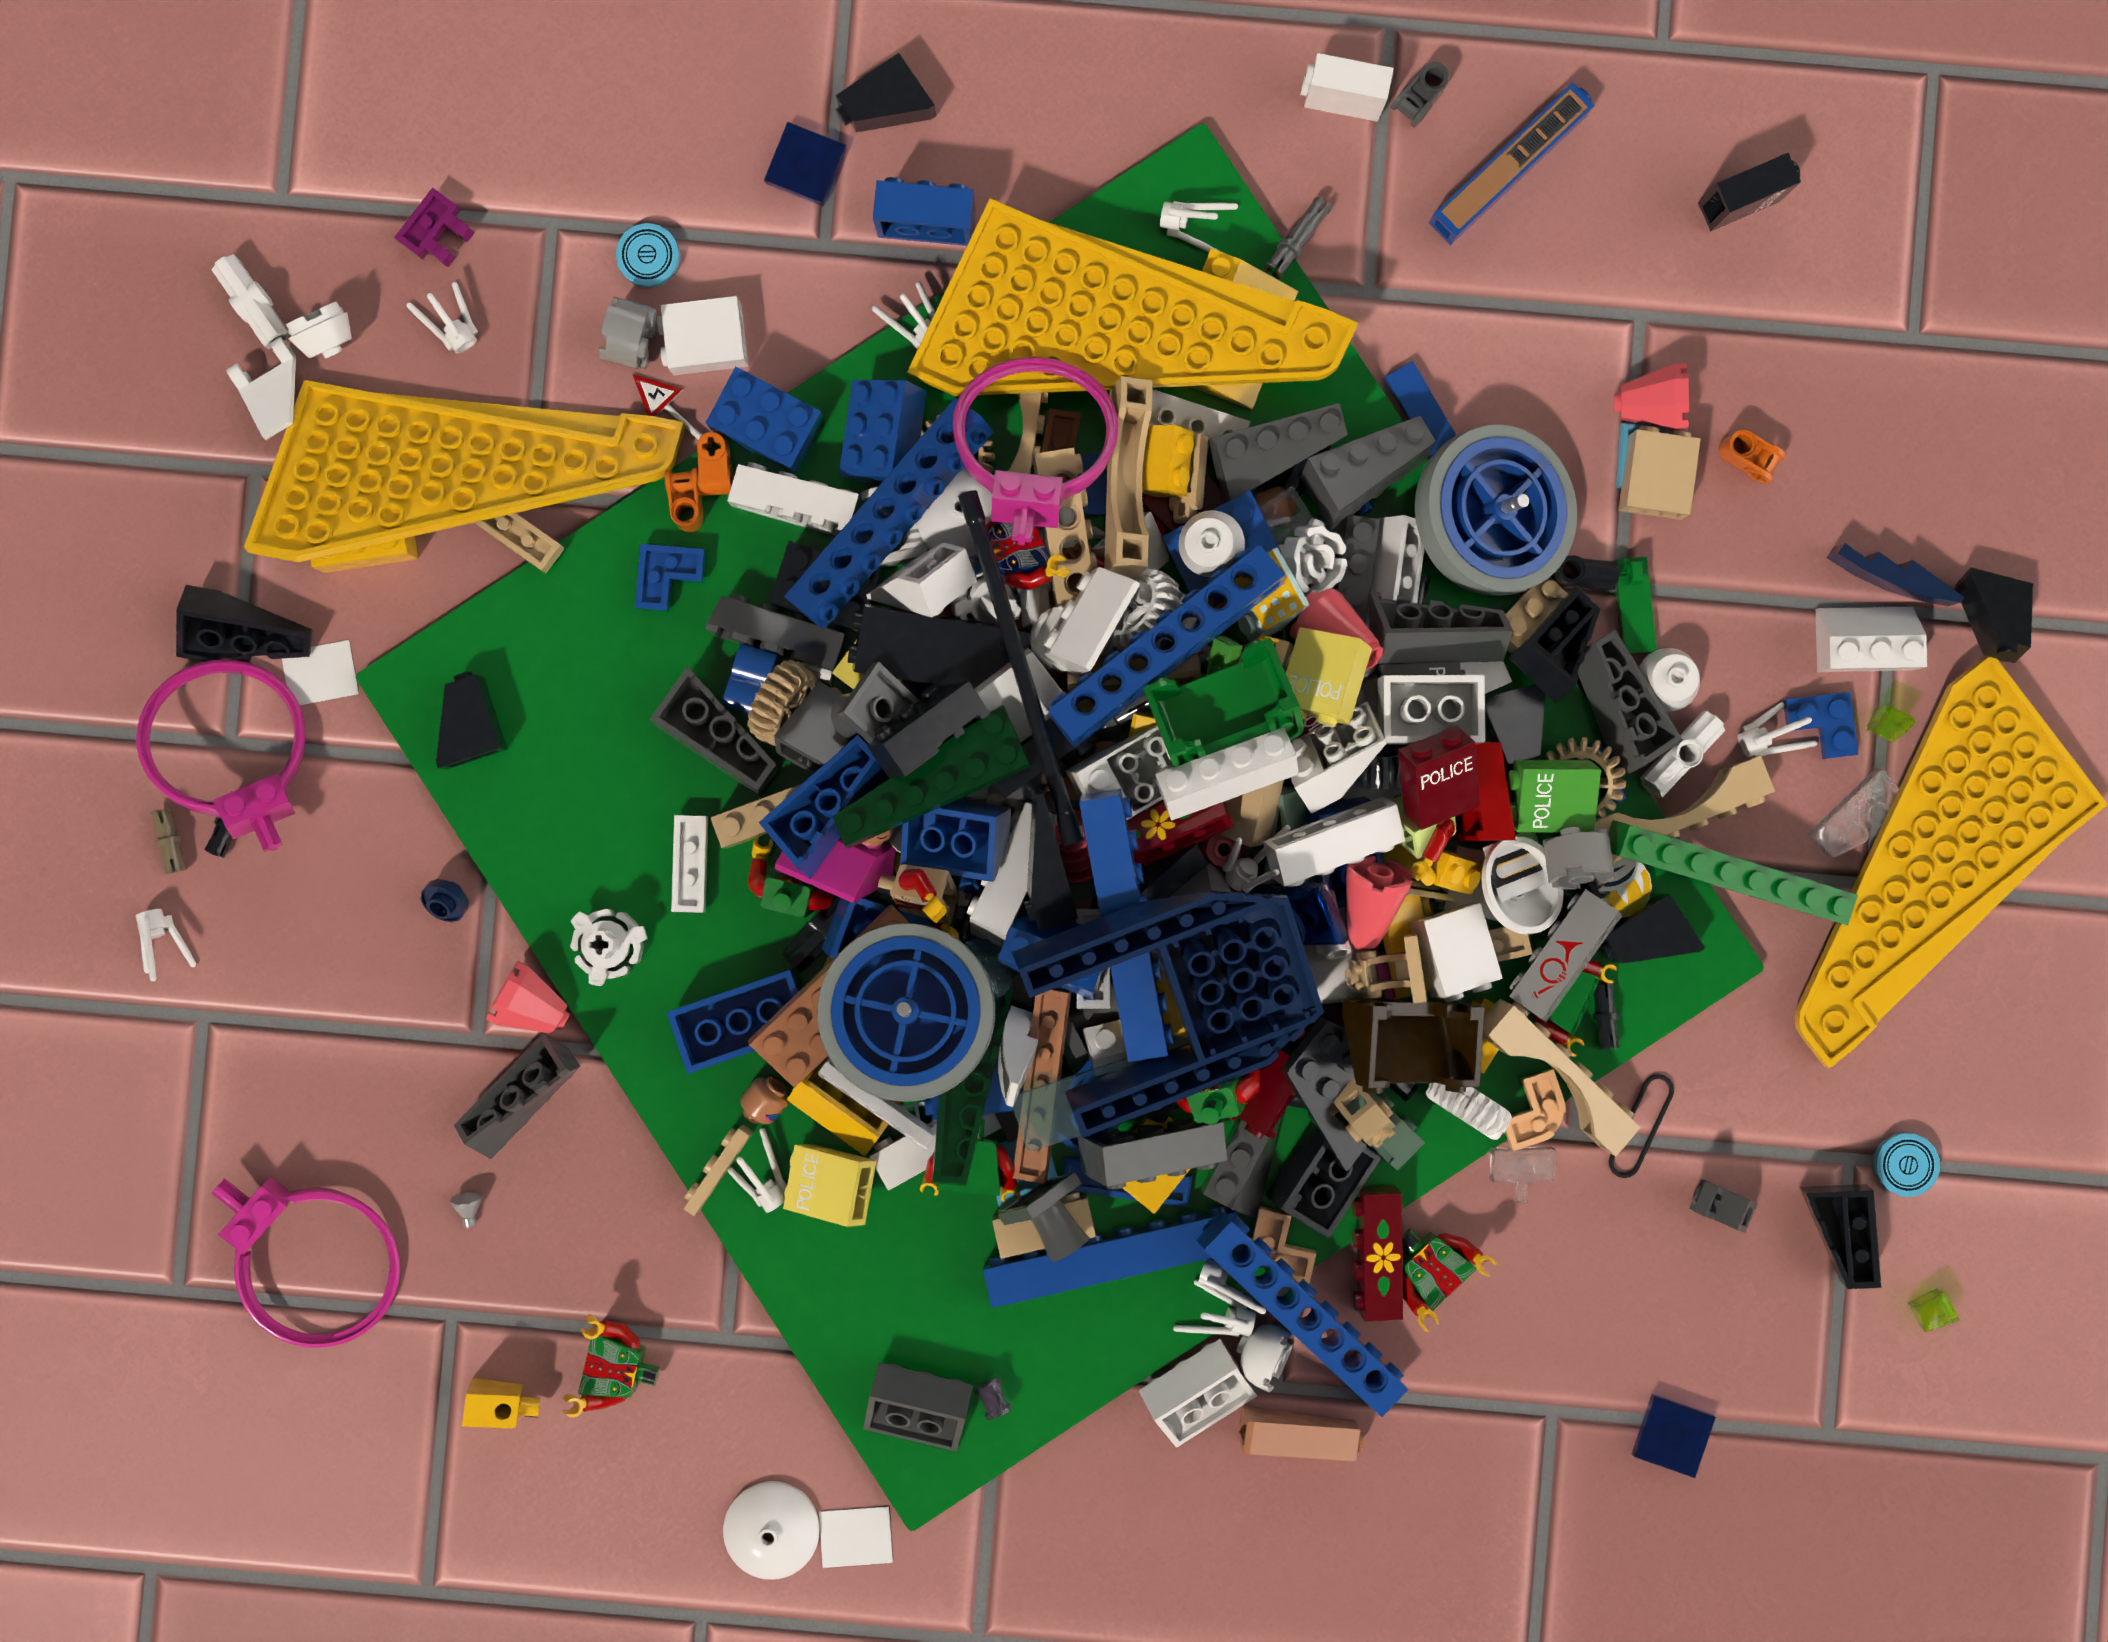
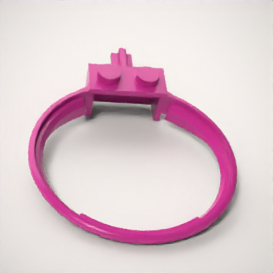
[953,357,1119,545]
[136,660,306,852]
[211,1177,400,1348]

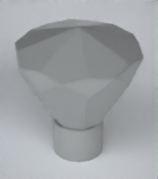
[450,1191,482,1228]

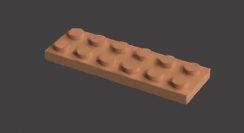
[748,904,910,1088]

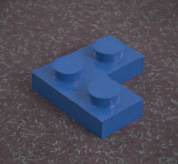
[635,544,706,612]
[1783,692,1858,759]

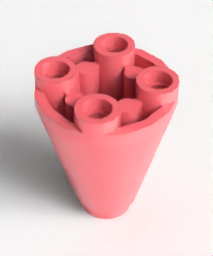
[1289,588,1383,669]

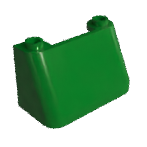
[1142,638,1304,767]

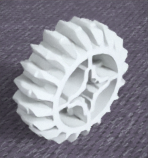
[1109,568,1183,652]
[1426,1083,1512,1140]

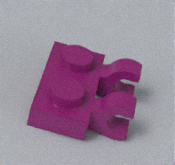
[394,187,475,267]

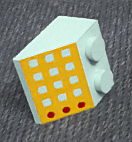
[1224,548,1310,641]

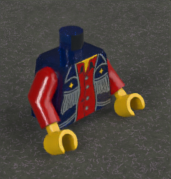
[969,518,1070,591]

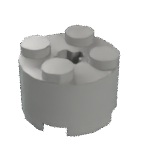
[599,296,658,369]
[1543,827,1615,889]

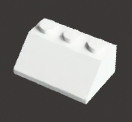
[1043,567,1140,676]
[1815,607,1927,672]
[1139,1339,1257,1448]

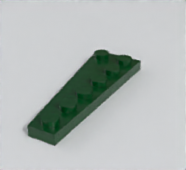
[833,705,1031,849]
[932,987,1013,1186]

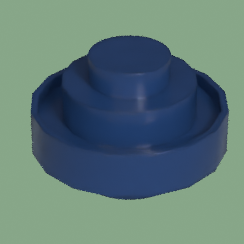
[420,879,469,922]

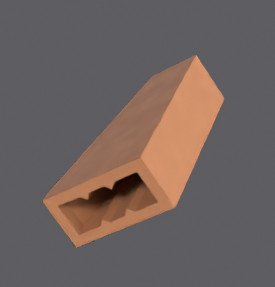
[1238,1405,1364,1462]

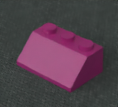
[775,838,896,903]

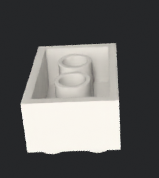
[1378,675,1485,745]

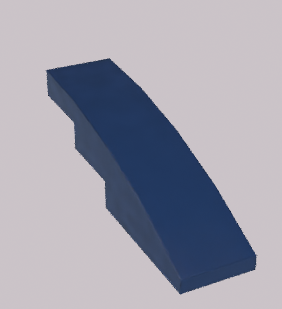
[1827,543,1965,606]

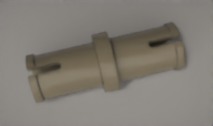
[150,808,187,874]

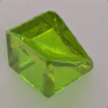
[1866,706,1916,742]
[1908,1288,1960,1332]

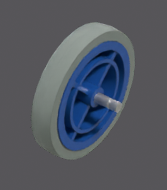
[1415,424,1577,596]
[817,923,995,1101]

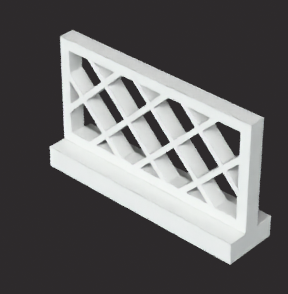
[818,1058,937,1149]

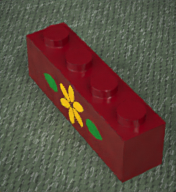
[1127,800,1235,868]
[1352,1185,1403,1322]

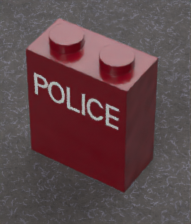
[1398,726,1480,830]

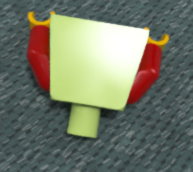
[1390,794,1456,886]

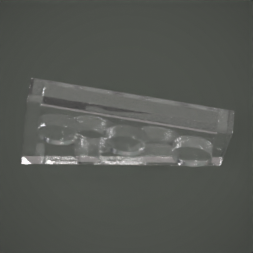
[1808,768,1899,858]

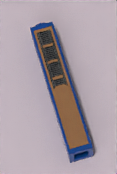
[1429,82,1595,246]

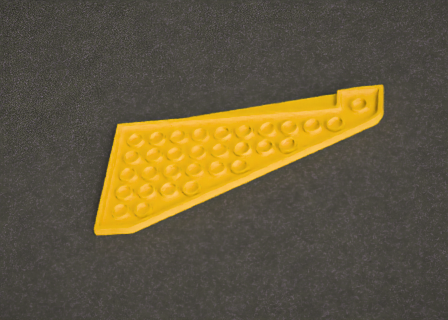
[907,198,1358,396]
[244,380,685,562]
[1795,656,2108,1069]

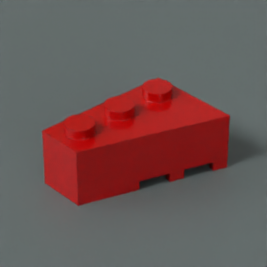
[1452,742,1516,841]

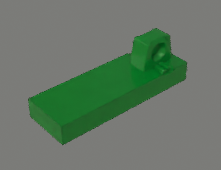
[1612,556,1657,655]

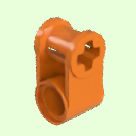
[1719,430,1786,484]
[697,432,734,496]
[665,467,704,532]

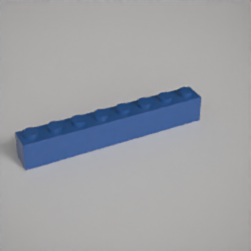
[1079,788,1174,1062]
[983,1205,1245,1308]

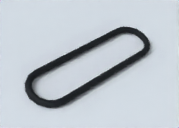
[1609,1074,1674,1178]

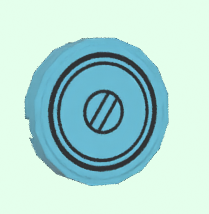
[616,223,681,289]
[1873,1132,1940,1197]

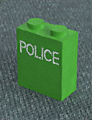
[1508,760,1601,832]

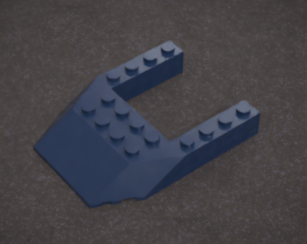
[1012,891,1324,1138]

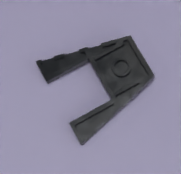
[1280,1017,1415,1171]

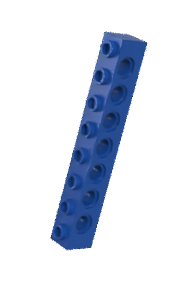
[784,398,993,630]
[1048,544,1285,748]
[1197,1212,1409,1417]

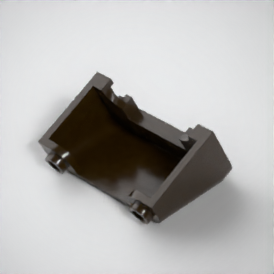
[1342,998,1485,1094]

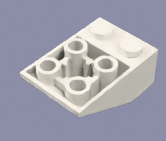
[866,542,977,617]
[1290,701,1387,814]
[1065,725,1173,820]

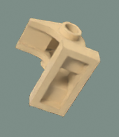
[1345,933,1427,1004]
[1328,1076,1396,1148]

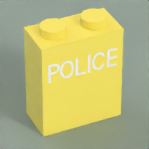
[1286,627,1372,727]
[783,1144,877,1227]

